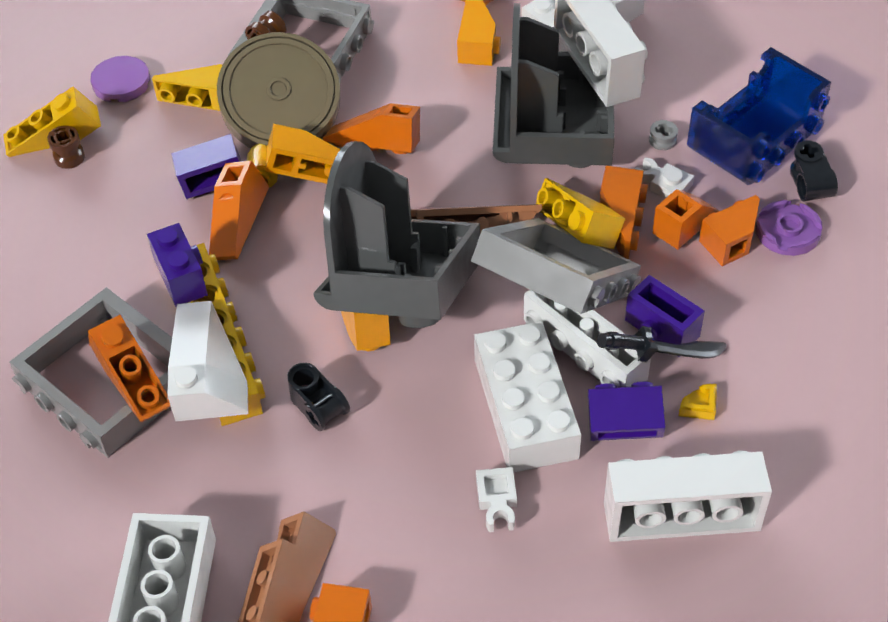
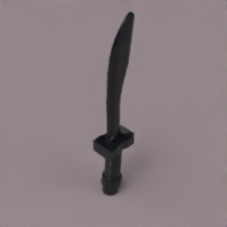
[597,326,727,362]

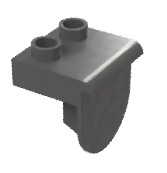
[493,3,614,168]
[313,141,480,328]

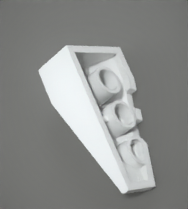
[168,301,248,421]

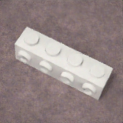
[524,290,651,388]

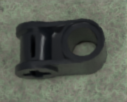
[790,140,838,202]
[287,362,350,431]

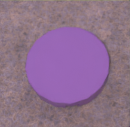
[90,56,150,102]
[756,200,822,256]

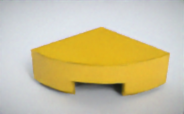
[678,384,717,420]

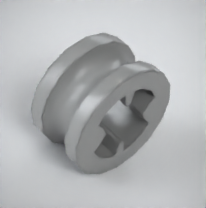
[649,120,678,150]

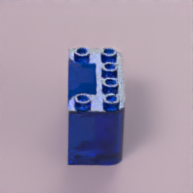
[687,47,831,185]

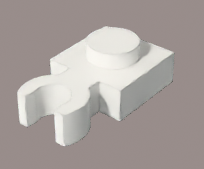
[635,158,694,198]
[476,467,517,532]

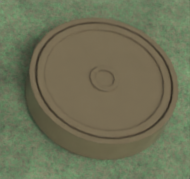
[217,32,340,148]

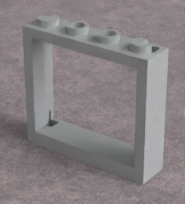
[228,0,374,82]
[471,218,641,314]
[9,287,172,458]

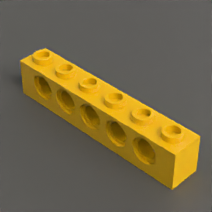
[188,243,266,426]

